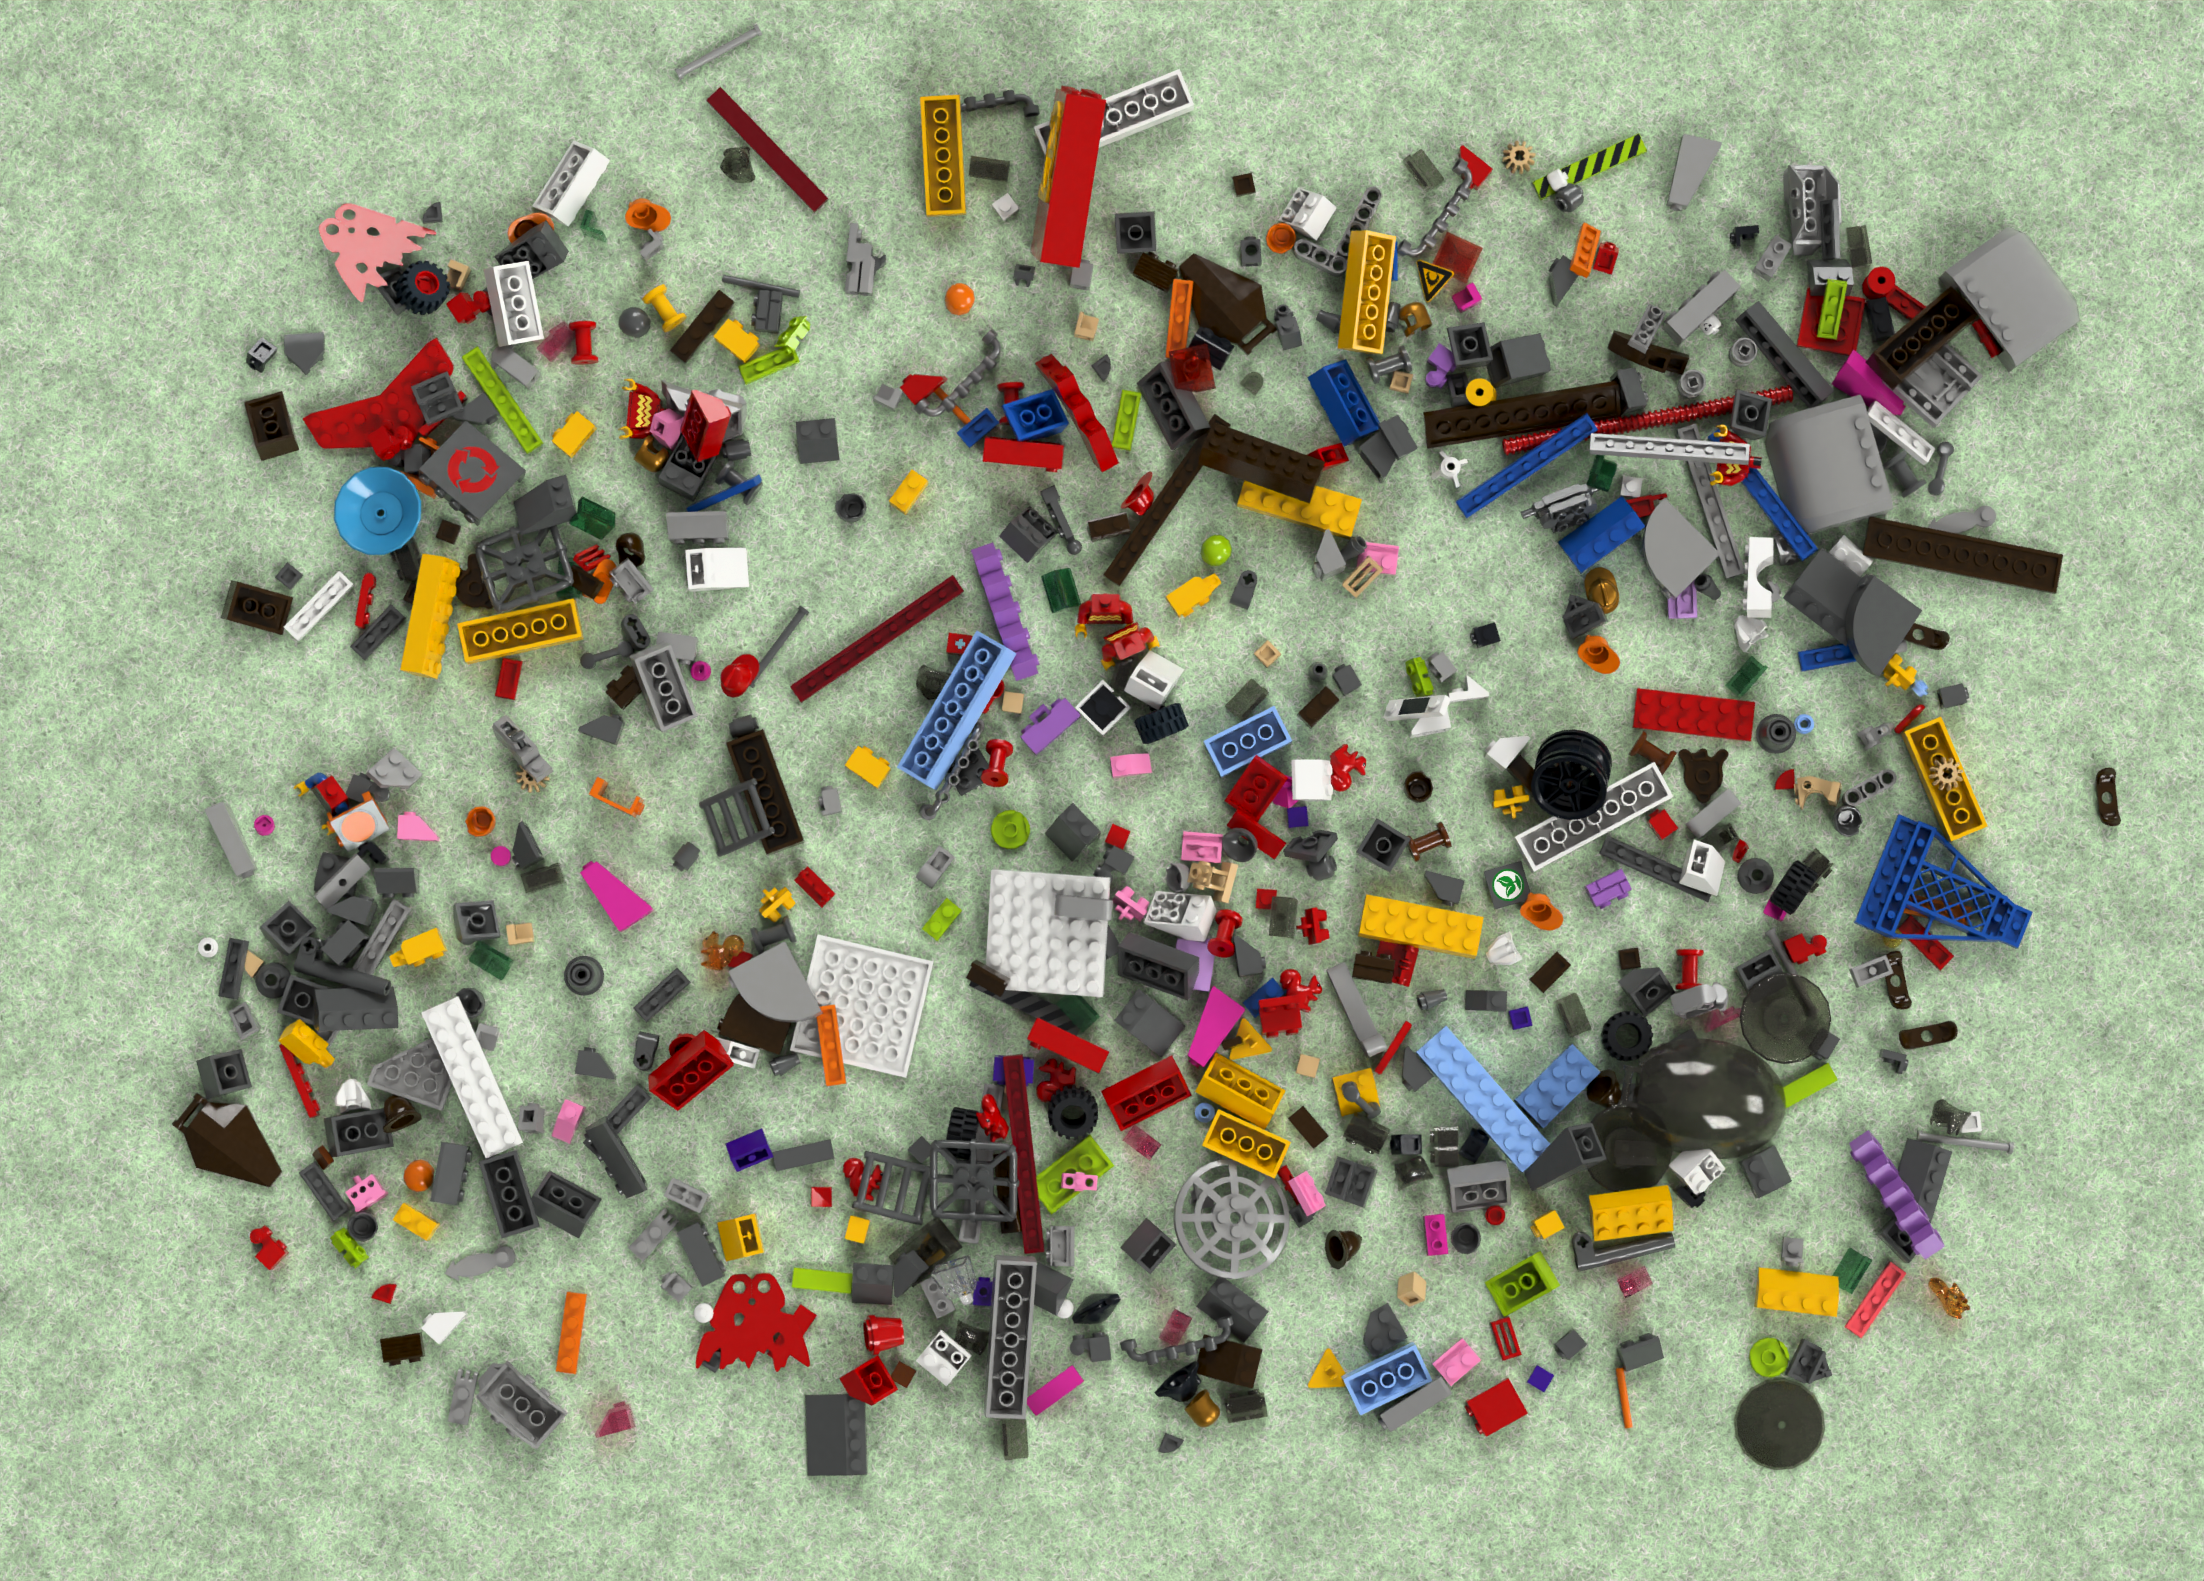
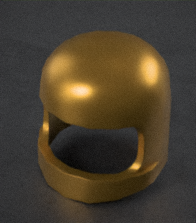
[1399,302,1433,338]
[634,435,669,473]
[1184,1389,1220,1428]

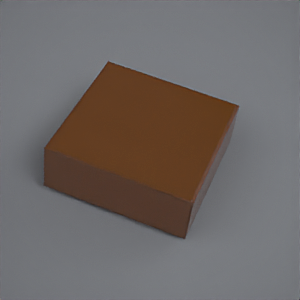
[312,1145,334,1170]
[891,1361,917,1388]

